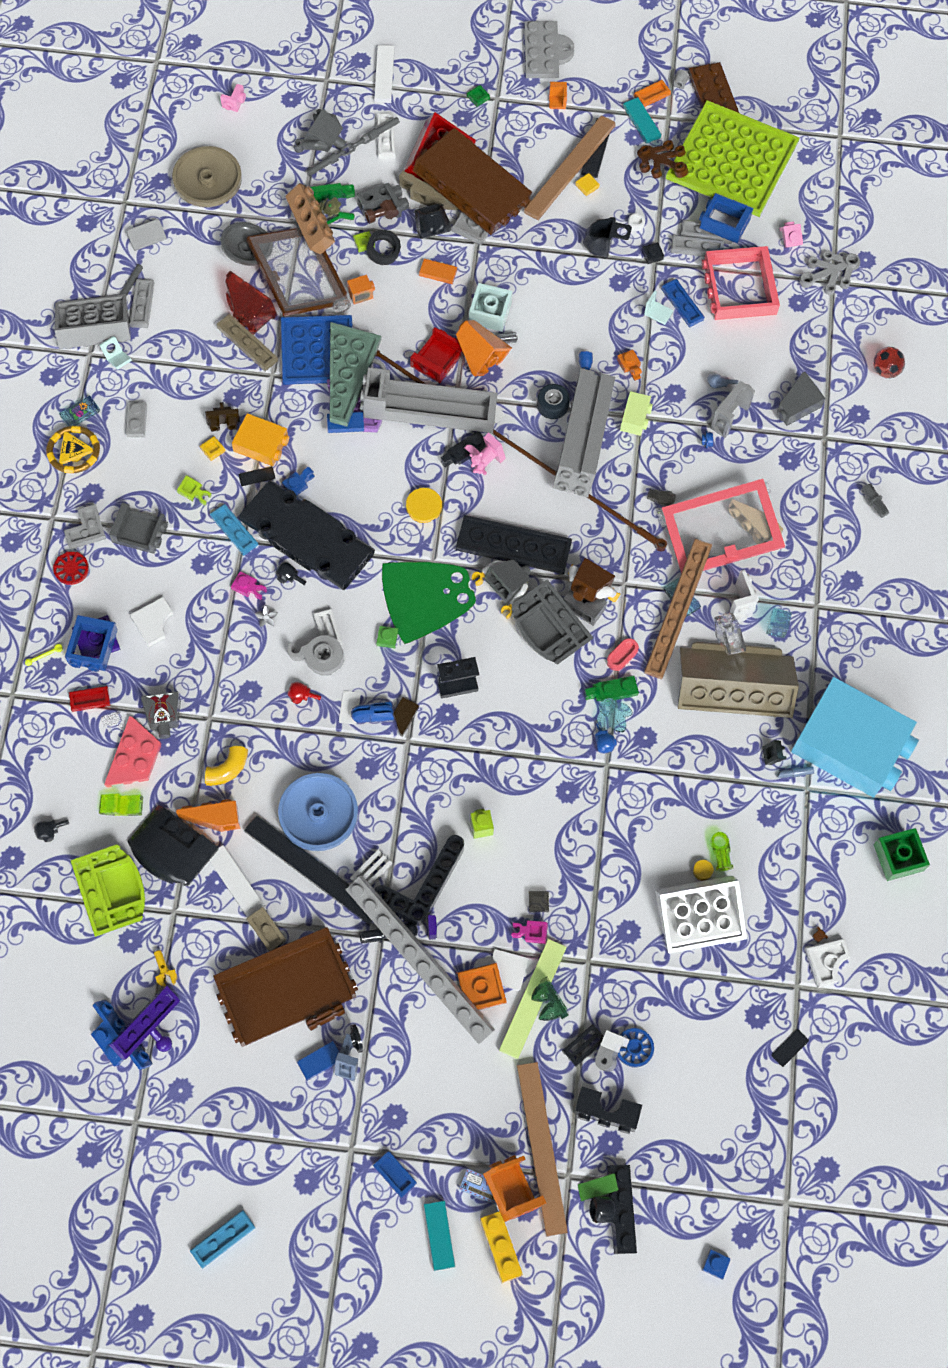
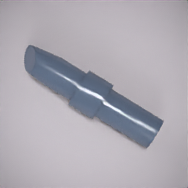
[777,766,814,778]

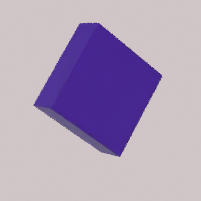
[428,915,437,940]

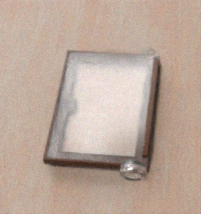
[246,225,351,316]

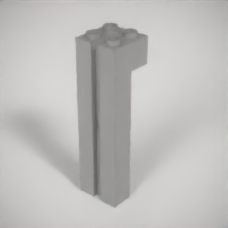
[360,367,498,433]
[553,368,615,497]

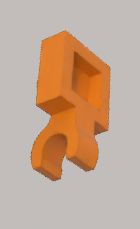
[617,350,642,381]

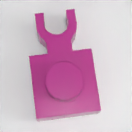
[231,571,267,600]
[511,920,548,944]

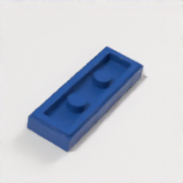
[661,279,705,328]

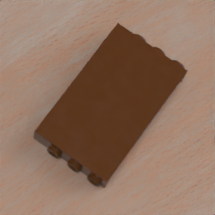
[413,128,532,235]
[213,927,358,1047]

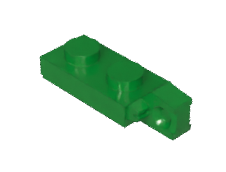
[310,183,355,202]
[584,676,639,703]

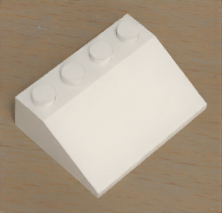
[655,876,747,953]

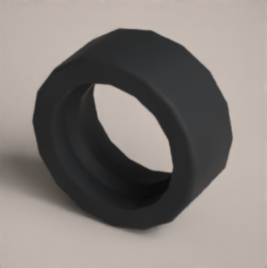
[367,230,401,265]

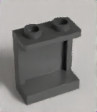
[109,502,168,554]

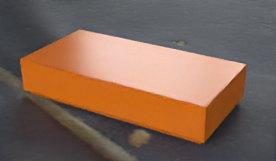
[634,80,671,107]
[419,259,457,285]

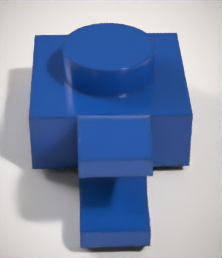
[282,467,315,496]

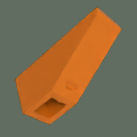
[176,799,240,832]

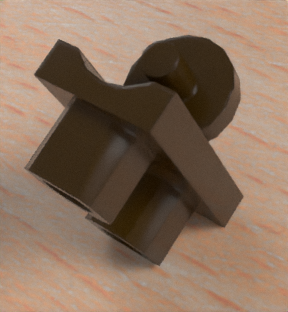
[205,402,240,432]

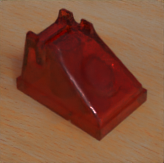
[225,271,278,335]

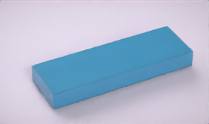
[210,504,258,556]
[190,1210,256,1269]

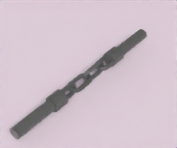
[306,117,400,177]

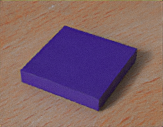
[72,615,121,658]

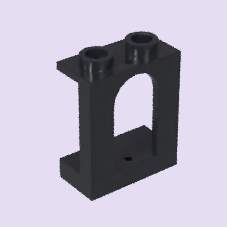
[437,657,480,699]

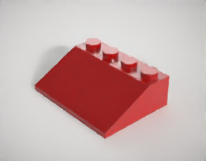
[403,112,476,182]

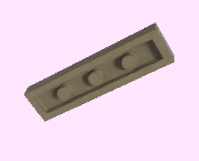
[216,314,278,372]

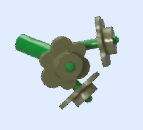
[320,197,355,228]

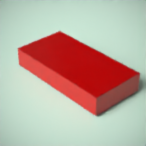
[69,686,111,712]

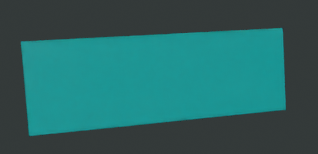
[623,98,662,144]
[424,1201,455,1271]

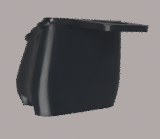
[414,203,451,239]
[583,217,632,259]

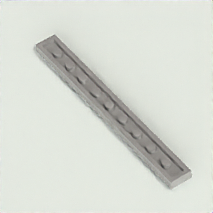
[346,875,495,1044]

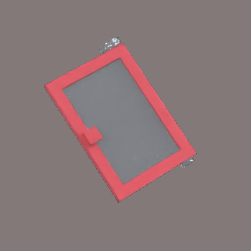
[656,479,785,574]

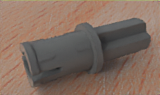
[861,483,889,518]

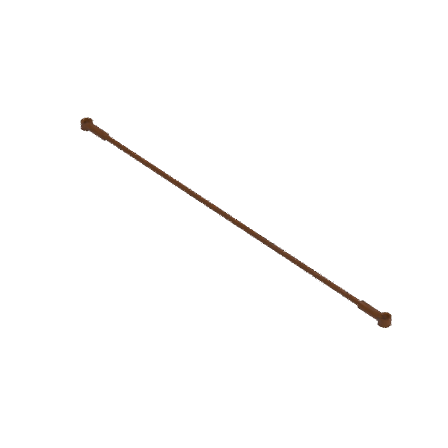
[375,350,667,552]

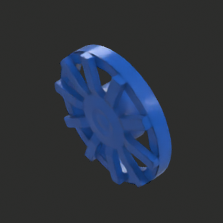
[617,1028,654,1068]

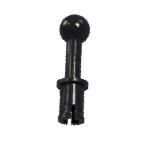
[359,923,418,944]

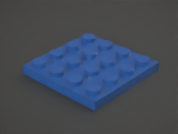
[281,315,353,385]

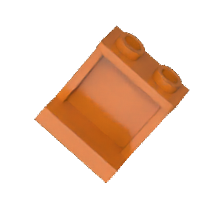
[483,1155,546,1222]

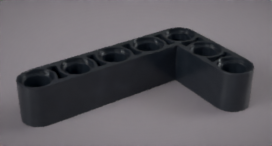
[374,835,464,926]

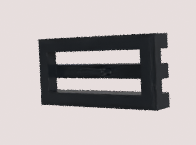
[562,1024,604,1067]

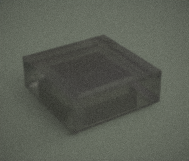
[528,891,549,912]

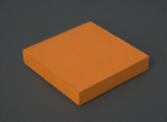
[457,963,507,1010]

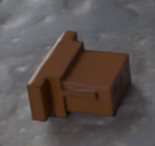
[812,927,828,943]

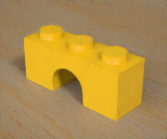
[480,1211,523,1284]

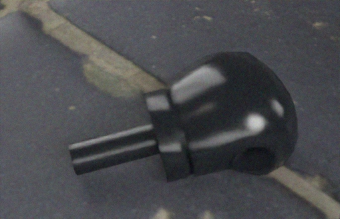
[275,562,307,586]
[34,819,69,842]

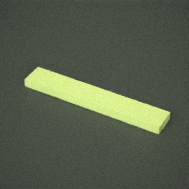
[499,939,567,1059]

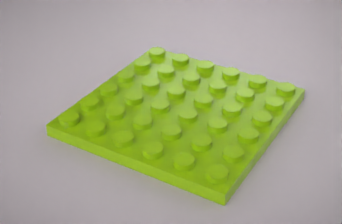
[666,100,800,217]

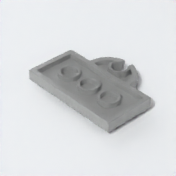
[525,21,574,78]

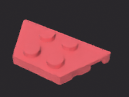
[104,716,161,788]

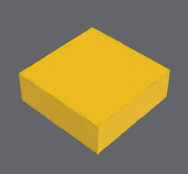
[575,173,600,196]
[200,436,226,461]

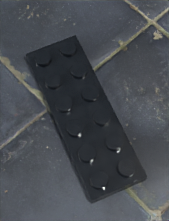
[456,515,572,574]

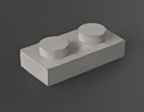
[126,402,147,438]

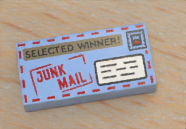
[459,1169,497,1205]

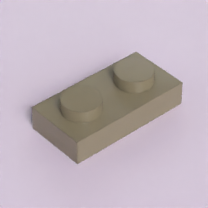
[246,907,286,951]

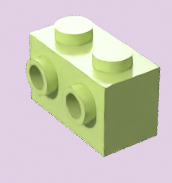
[620,391,653,436]

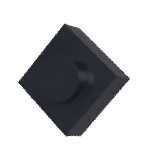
[641,242,664,264]

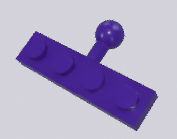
[109,986,180,1060]

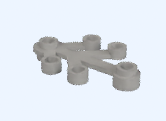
[800,250,860,295]

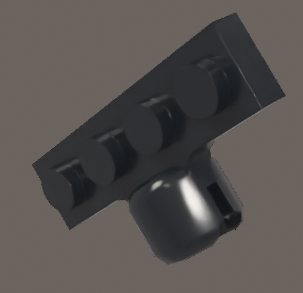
[589,1165,637,1254]

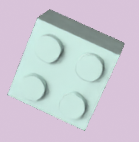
[469,283,512,332]

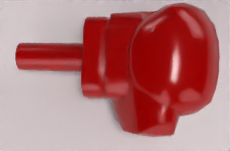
[288,682,321,704]

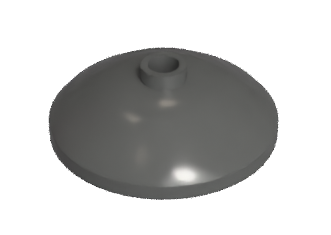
[220,222,273,266]

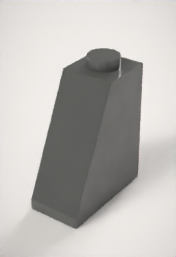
[777,372,825,426]

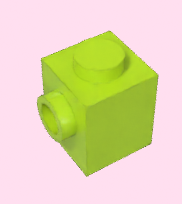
[470,809,494,839]

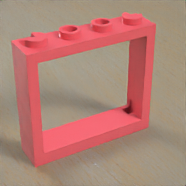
[702,246,780,320]

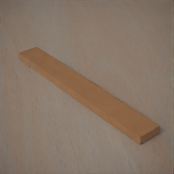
[524,115,616,221]
[644,539,712,680]
[517,1062,568,1237]

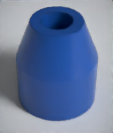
[579,351,593,370]

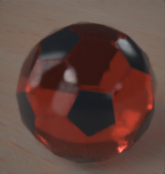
[873,346,905,379]

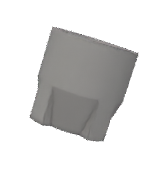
[673,70,689,89]

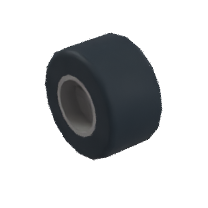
[537,384,570,419]

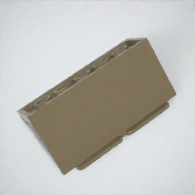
[678,642,799,718]

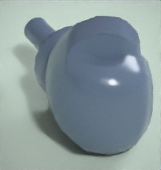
[707,373,739,389]

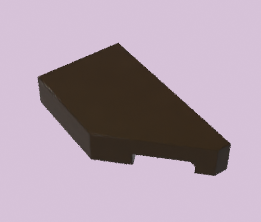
[393,697,419,737]

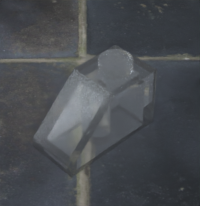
[714,613,746,655]

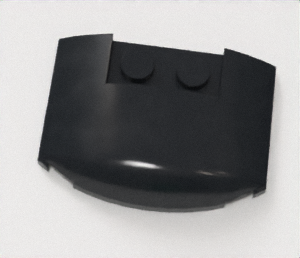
[128,805,219,886]

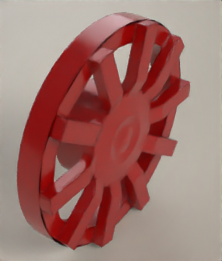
[53,551,89,585]

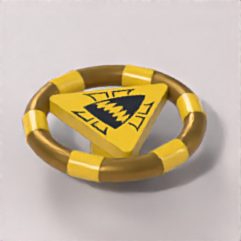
[46,425,100,474]

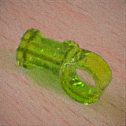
[710,832,734,872]

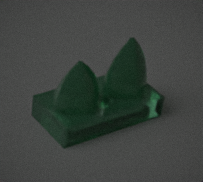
[531,977,569,1021]

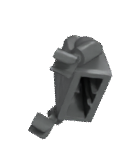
[293,109,347,153]

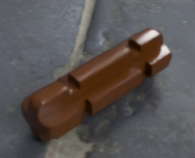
[306,1003,345,1031]

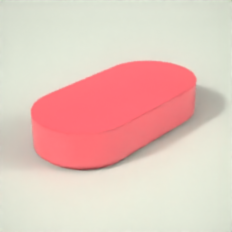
[607,638,639,671]

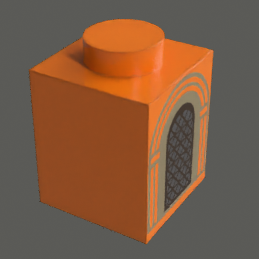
[347,275,375,304]

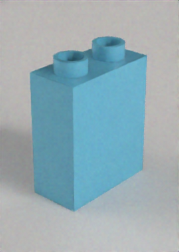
[791,677,919,798]

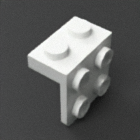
[728,569,759,623]

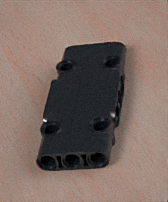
[239,480,375,590]

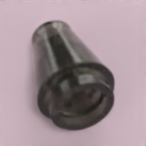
[647,488,676,507]

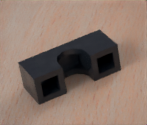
[574,1086,642,1134]

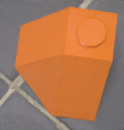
[456,320,512,376]

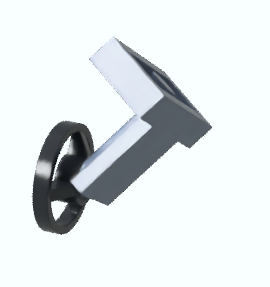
[335,1024,363,1081]

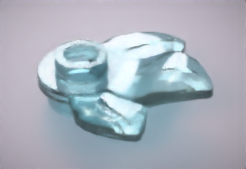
[597,698,633,732]

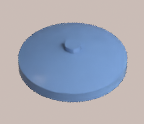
[278,773,358,851]

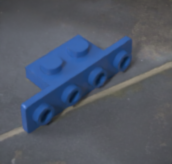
[91,1000,153,1070]

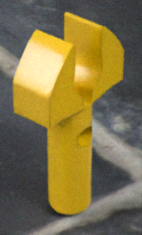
[154,950,178,987]

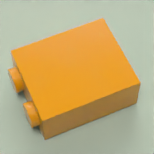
[232,413,289,466]

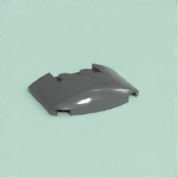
[512,579,593,665]

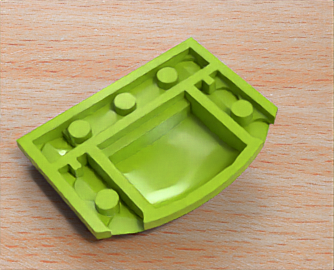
[70,844,145,937]

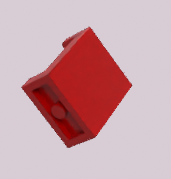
[410,327,464,384]

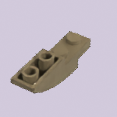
[399,171,459,210]

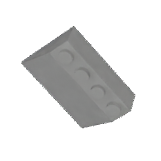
[55,294,131,349]

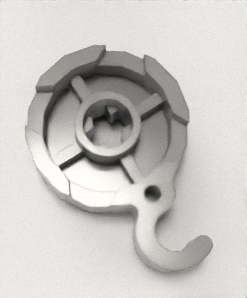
[287,635,344,676]

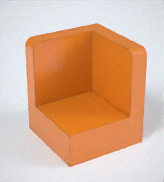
[549,82,567,109]

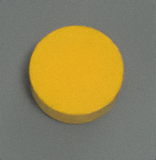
[693,860,714,881]

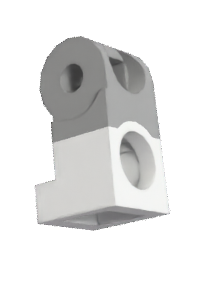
[595,1030,629,1072]

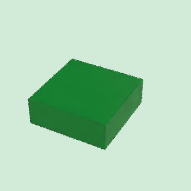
[467,85,490,107]

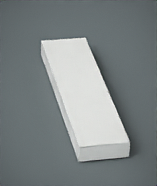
[375,45,394,103]
[210,845,267,918]

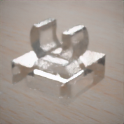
[101,710,122,733]

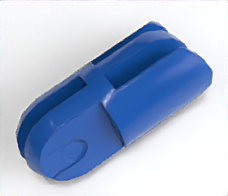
[351,701,394,723]

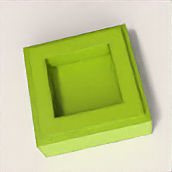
[353,231,375,252]

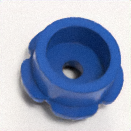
[702,431,713,449]

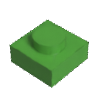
[376,626,398,649]

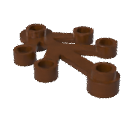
[637,140,689,179]

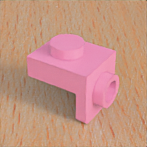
[220,84,246,112]
[779,221,803,248]

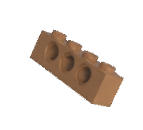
[285,183,335,254]

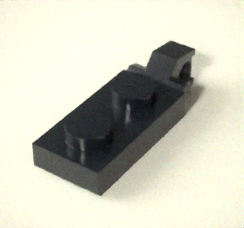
[441,431,486,468]

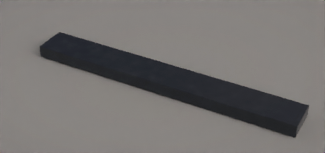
[244,815,373,926]

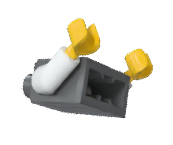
[472,560,531,619]

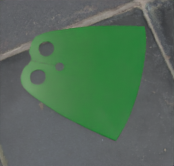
[382,562,476,644]

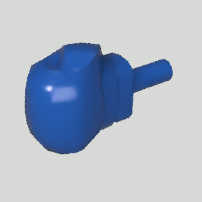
[595,722,617,753]

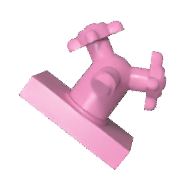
[465,432,506,475]

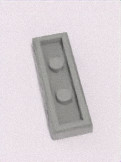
[681,220,732,244]
[671,235,724,257]
[130,279,155,328]

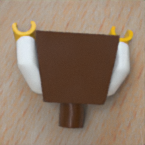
[568,558,621,602]

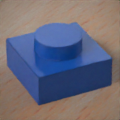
[702,1250,731,1280]

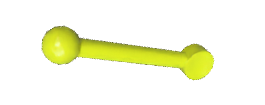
[25,644,63,666]

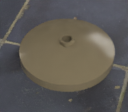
[172,146,242,207]

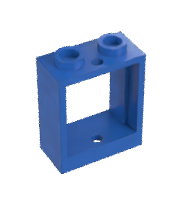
[699,193,754,244]
[65,615,118,672]

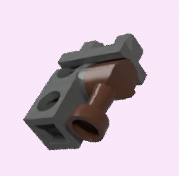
[357,183,409,224]

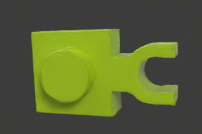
[177,475,212,505]

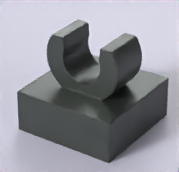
[762,740,787,765]

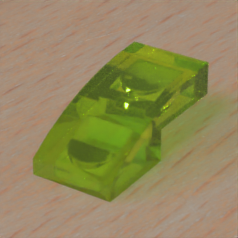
[99,793,144,816]

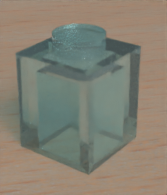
[766,608,792,638]

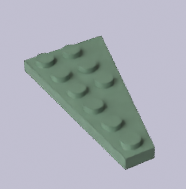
[330,322,382,427]

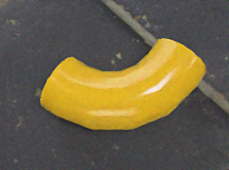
[205,746,248,786]

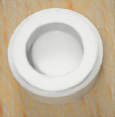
[628,213,645,231]

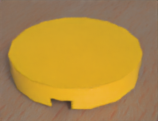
[406,488,442,523]

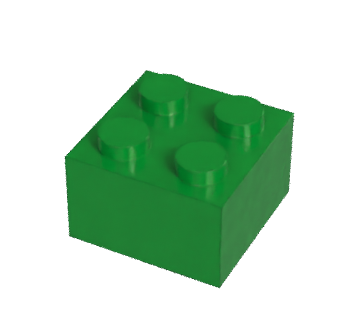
[873,828,930,881]

